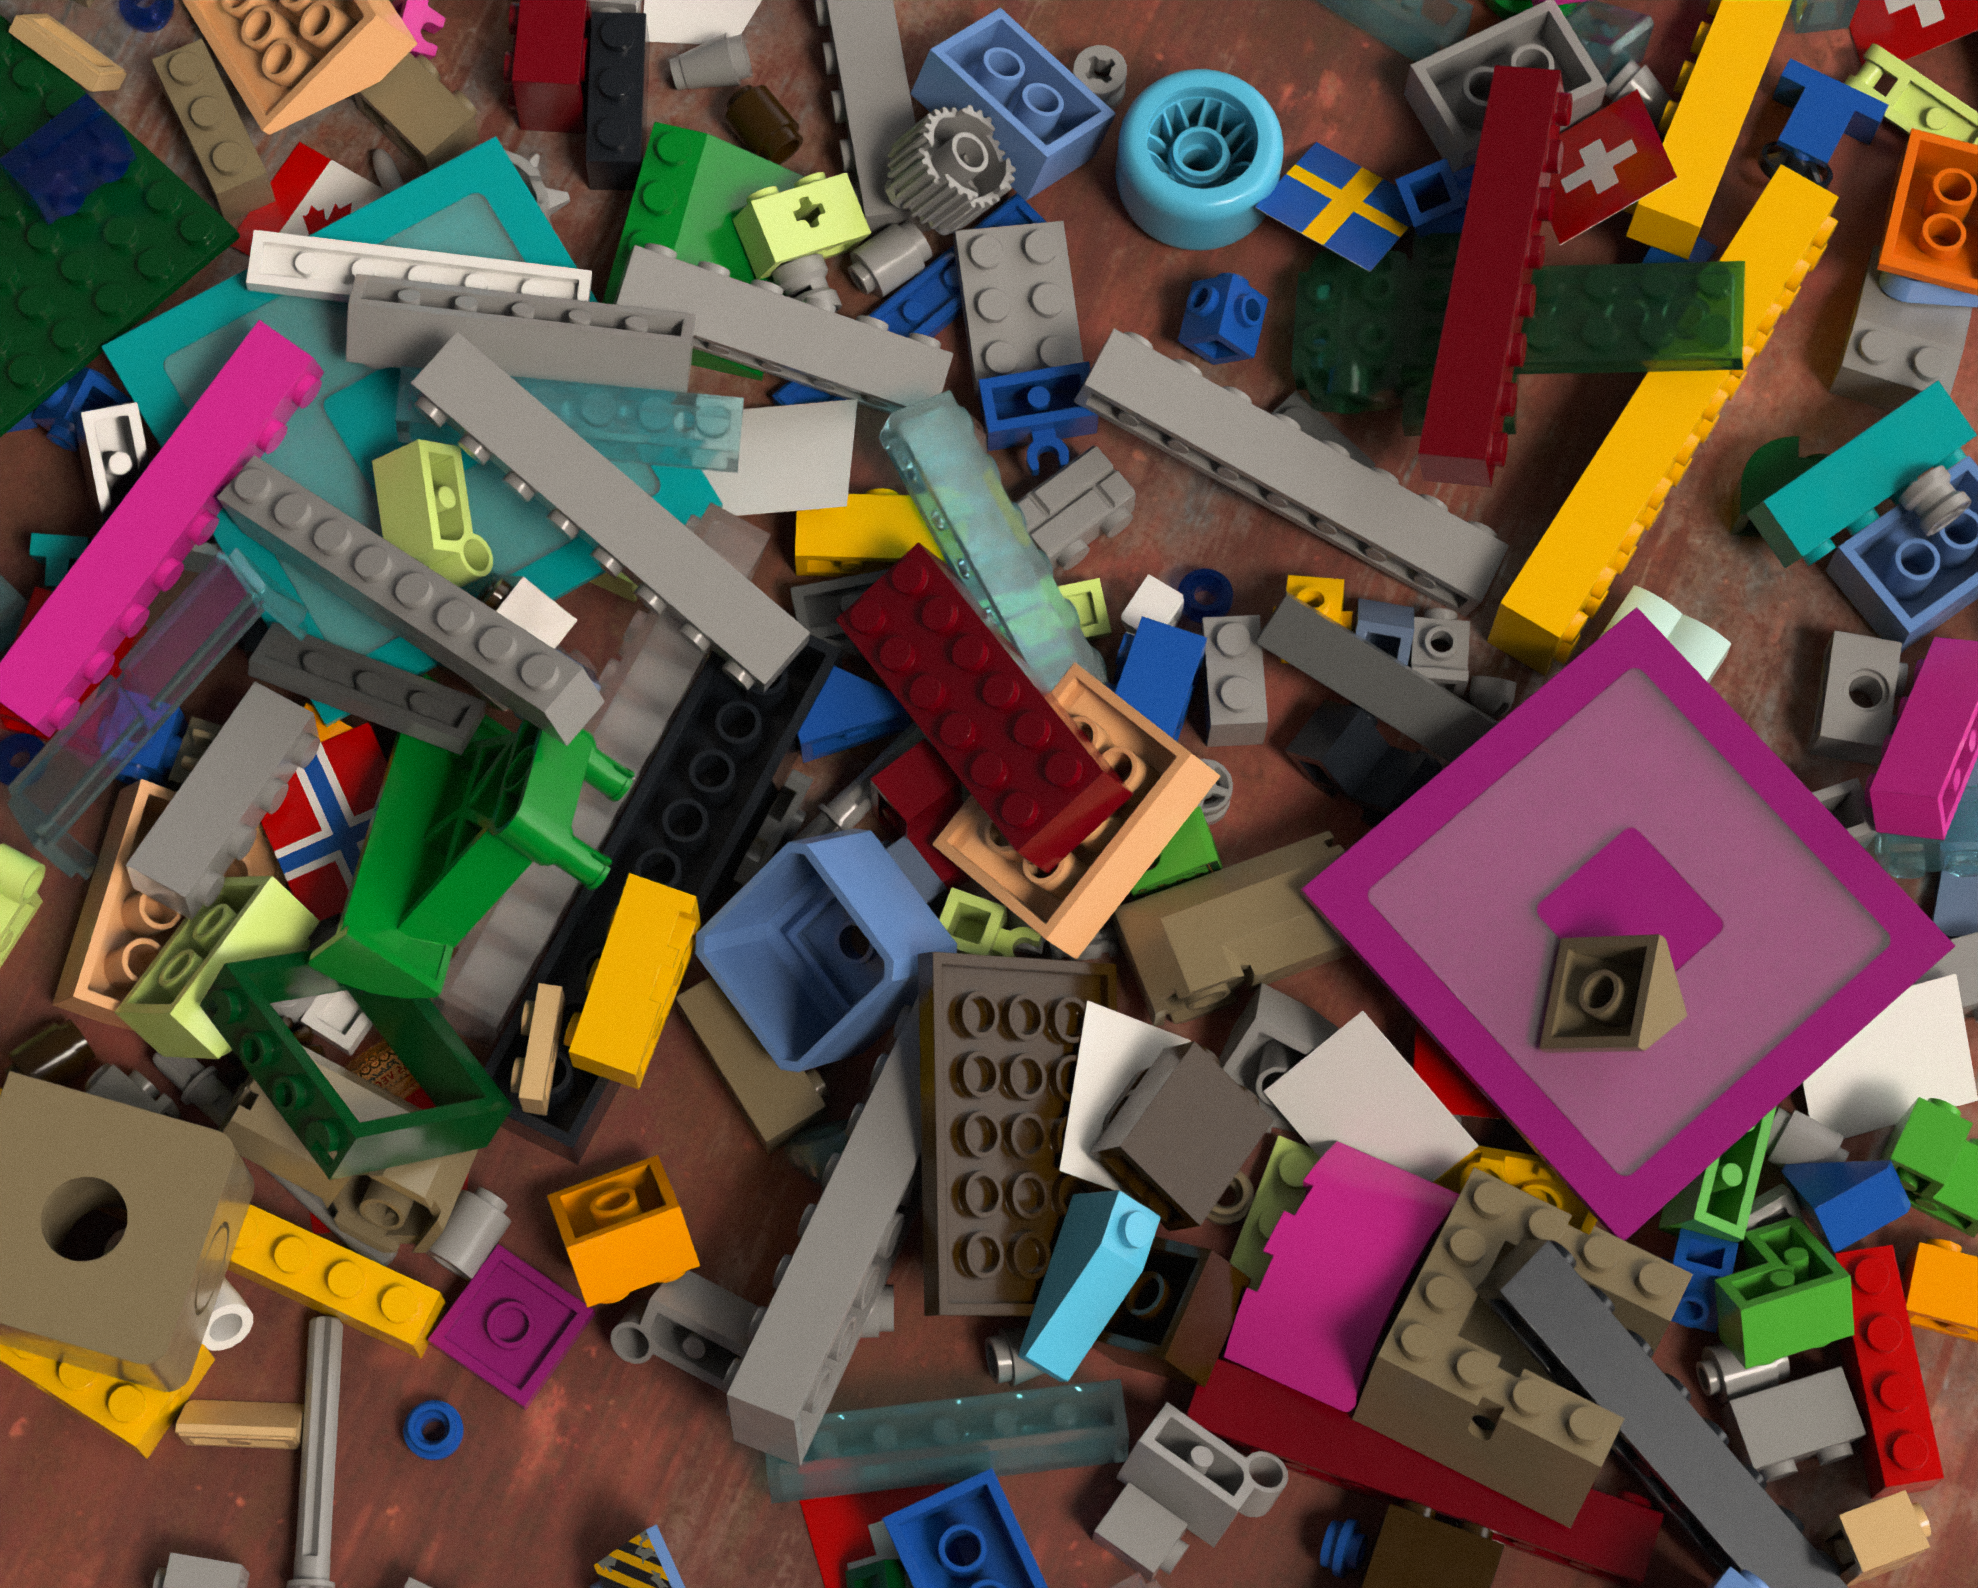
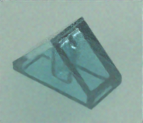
[1565,0,1654,88]

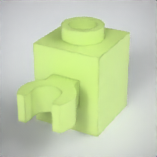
[939,887,1042,957]

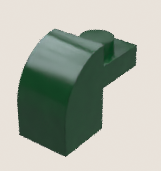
[1730,436,1830,538]

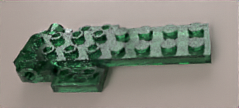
[1291,232,1746,436]

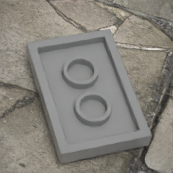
[953,221,1084,396]

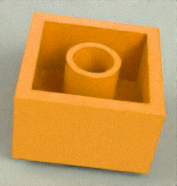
[547,1155,700,1308]

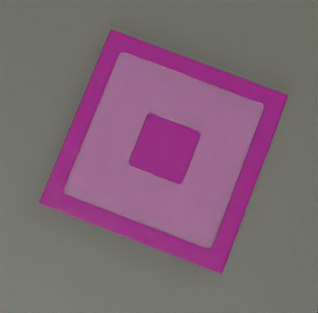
[1300,607,1955,1241]

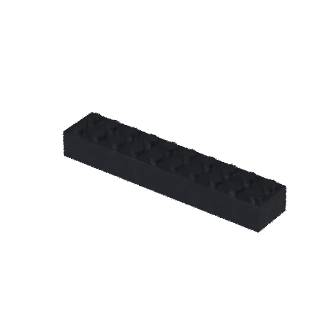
[484,635,843,1165]

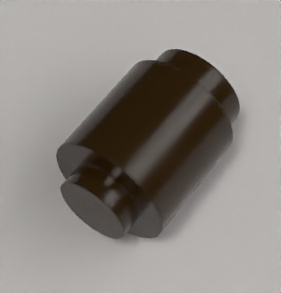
[724,85,803,165]
[3,1019,96,1086]

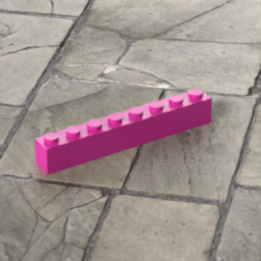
[0,320,325,738]

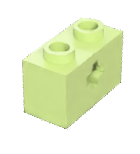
[733,172,871,280]

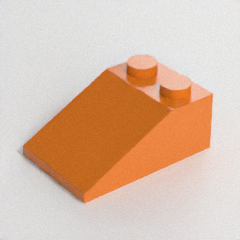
[1877,128,1978,296]

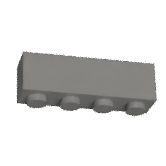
[126,681,320,920]

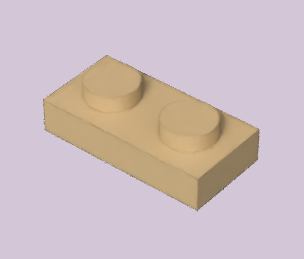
[511,983,566,1115]

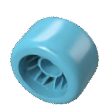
[1116,69,1284,251]

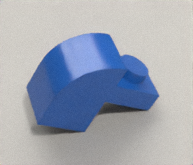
[1395,158,1475,245]

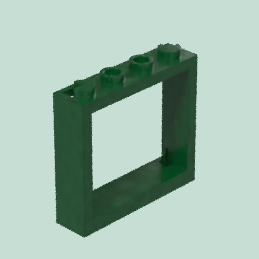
[199,949,513,1180]

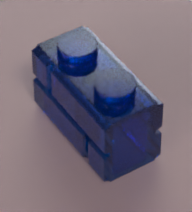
[0,93,137,226]

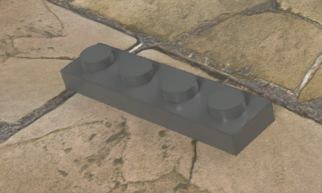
[248,622,486,755]

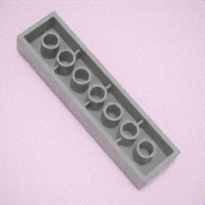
[722,995,922,1466]

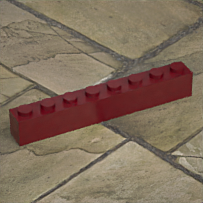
[1418,65,1573,487]
[1187,1353,1664,1588]

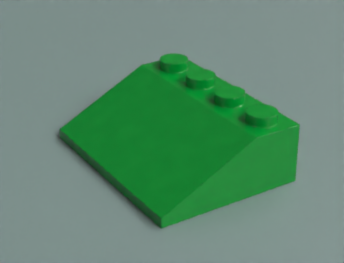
[602,122,805,381]

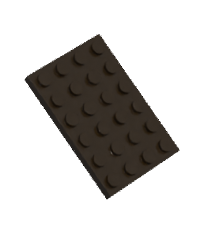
[918,952,1117,1317]

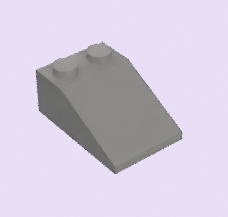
[1829,245,1973,412]

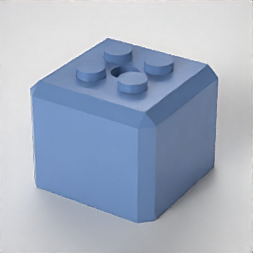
[695,828,957,1072]

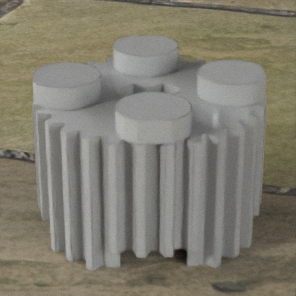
[885,105,1016,236]

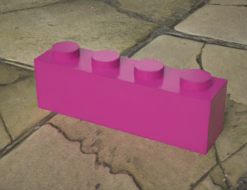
[1864,637,1978,840]

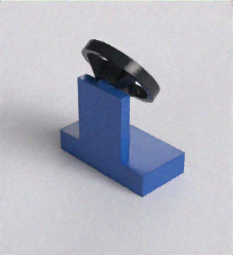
[1758,58,1889,190]

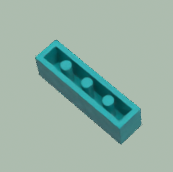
[1746,380,1977,568]

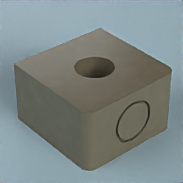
[0,1071,255,1392]

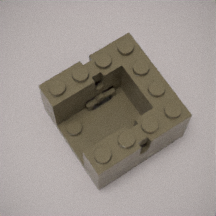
[1352,1167,1693,1528]

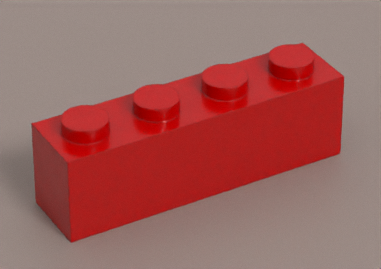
[1833,1244,1944,1499]

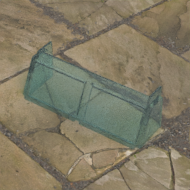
[7,548,308,880]

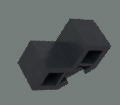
[1285,699,1443,828]

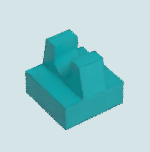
[29,533,92,591]

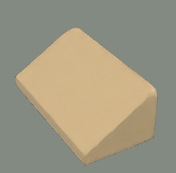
[175,1400,304,1450]

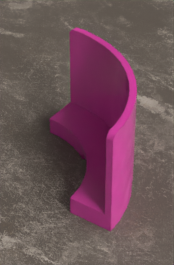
[1224,1141,1460,1412]

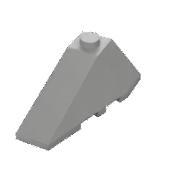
[1219,983,1462,1133]

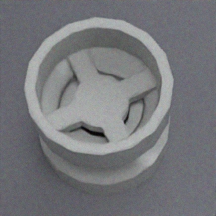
[771,254,842,312]

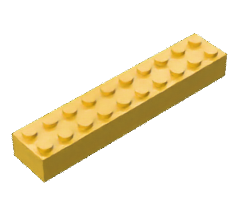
[1487,164,1839,676]

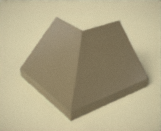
[1539,934,1688,1053]

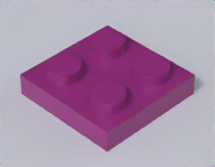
[428,1244,595,1411]

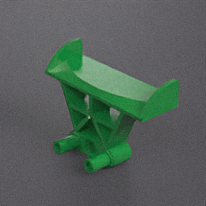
[308,674,635,999]

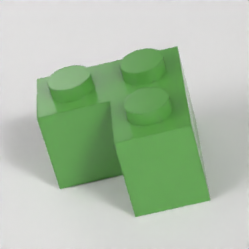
[1879,1097,1978,1238]
[1715,1216,1855,1369]

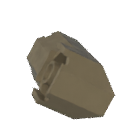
[1111,831,1354,1026]
[217,1046,478,1253]

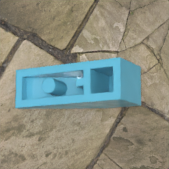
[1018,1190,1161,1382]

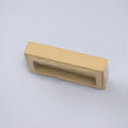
[8,13,127,92]

